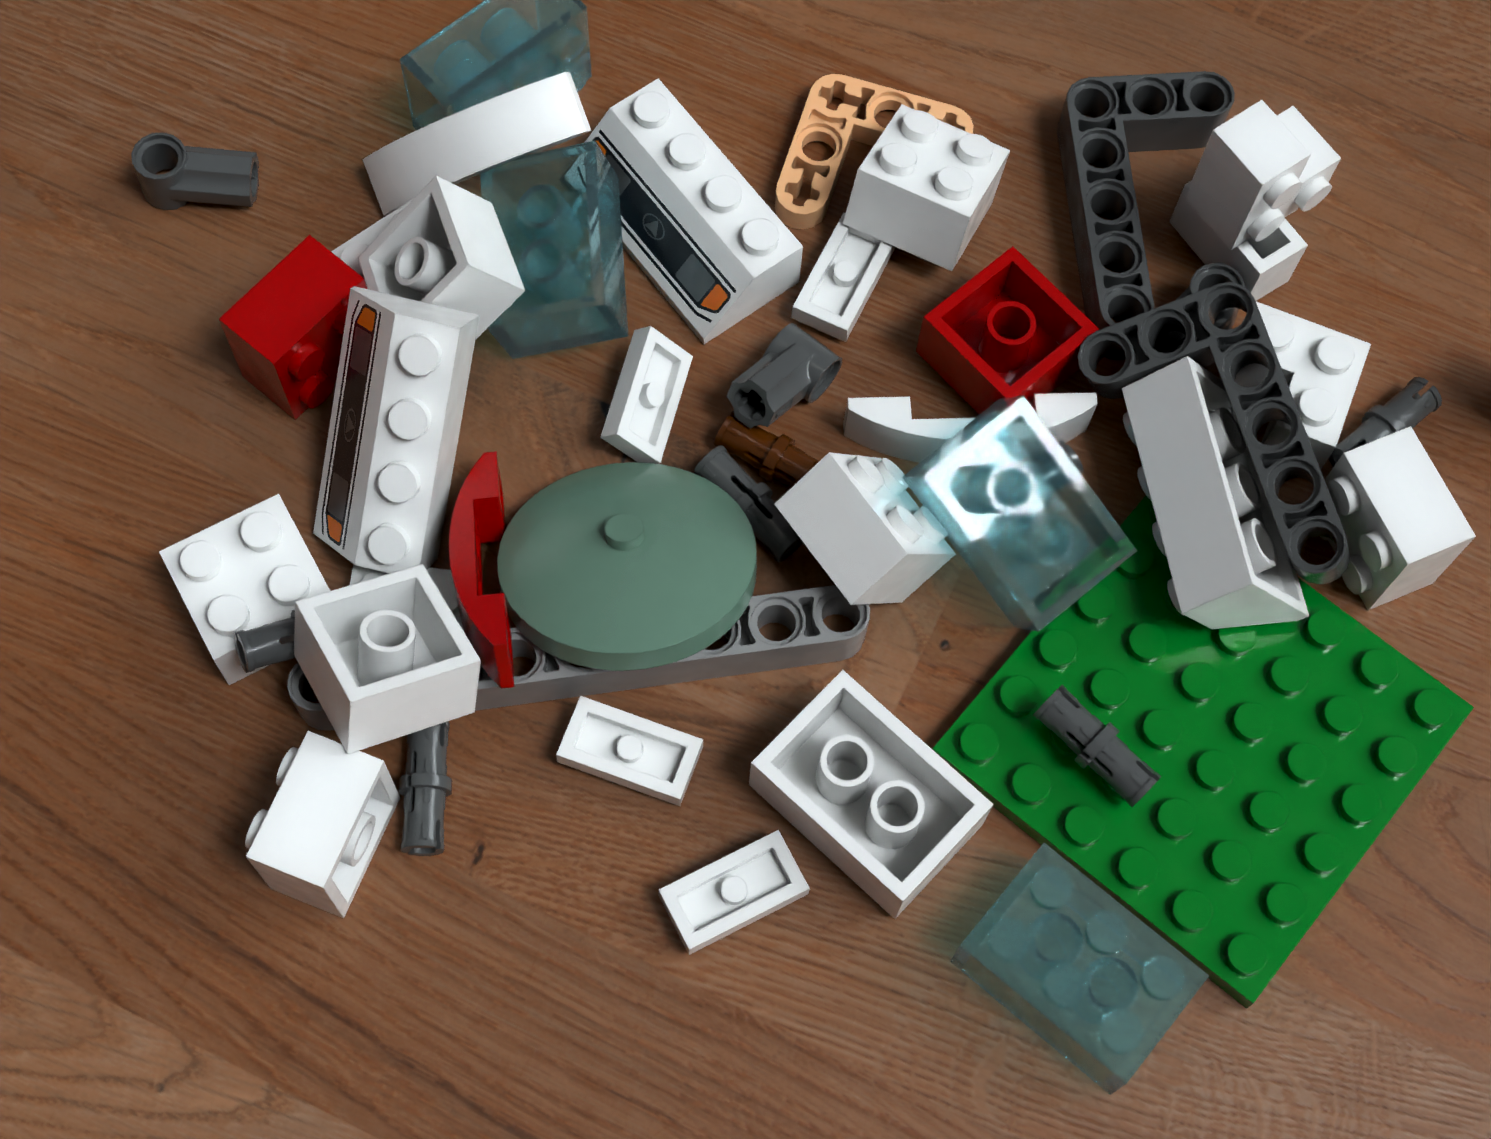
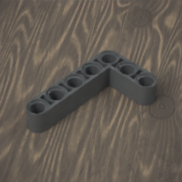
[1057,71,1235,360]
[1078,282,1350,585]

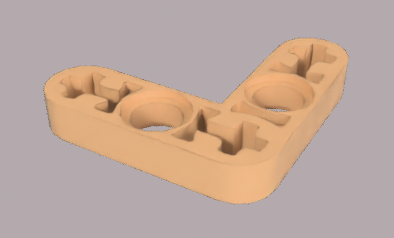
[775,74,974,230]

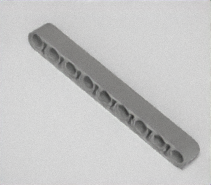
[287,585,870,731]

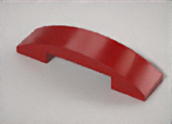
[449,451,515,689]

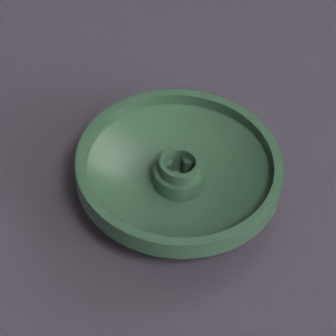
[497,462,757,671]

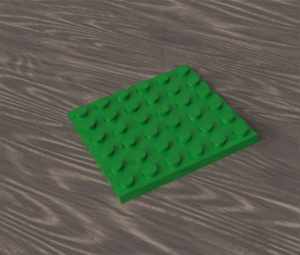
[932,496,1474,1009]

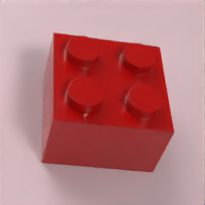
[219,234,367,420]
[916,246,1099,418]

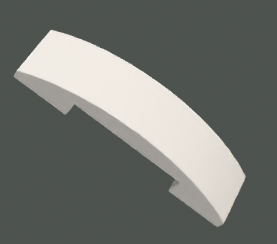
[362,72,591,216]
[843,392,1098,466]

